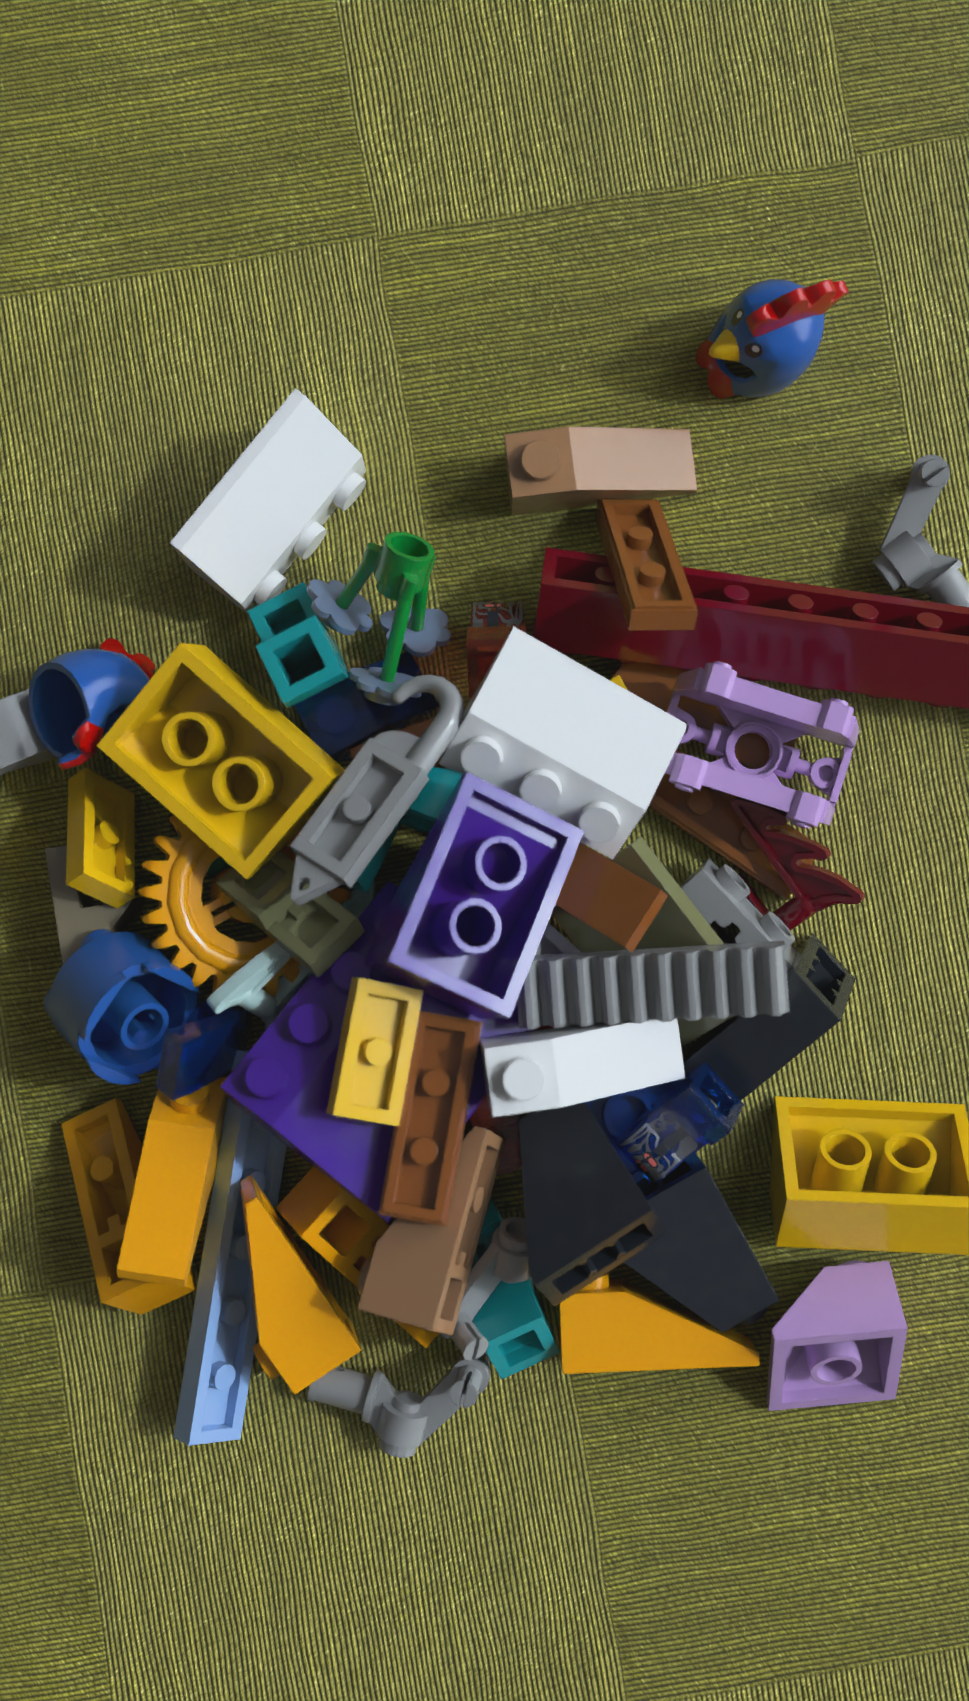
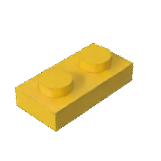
[66,768,135,909]
[326,978,424,1126]

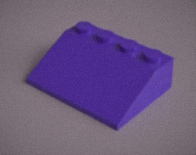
[220,881,539,1224]

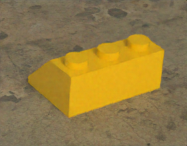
[97,643,345,880]
[770,1096,969,1255]

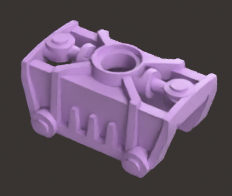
[665,661,860,829]

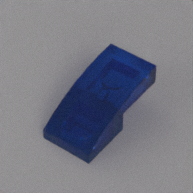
[156,1000,253,1100]

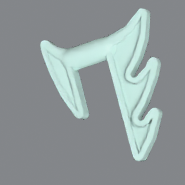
[206,910,358,1031]

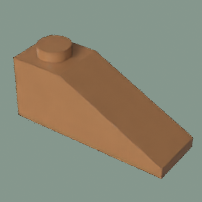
[504,426,697,516]
[358,1126,506,1335]

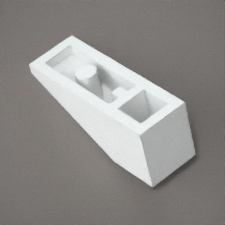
[480,1018,685,1117]

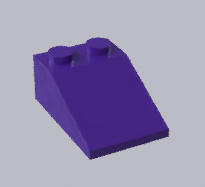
[364,772,584,1019]

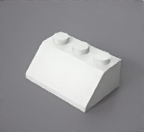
[170,388,366,615]
[438,626,687,860]

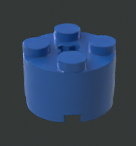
[44,929,203,1085]

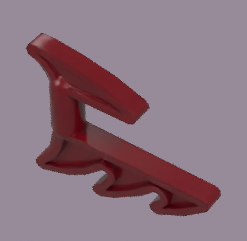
[731,797,865,931]

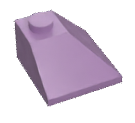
[766,1260,908,1411]

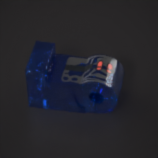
[615,1061,744,1184]

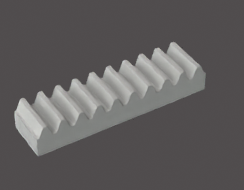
[517,941,790,1029]

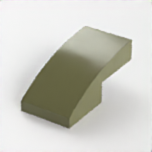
[216,851,365,978]

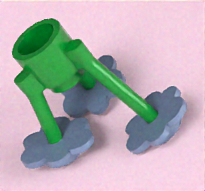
[306,532,451,706]

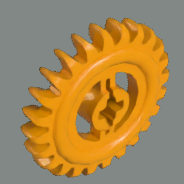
[138,815,351,997]

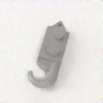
[290,674,464,906]

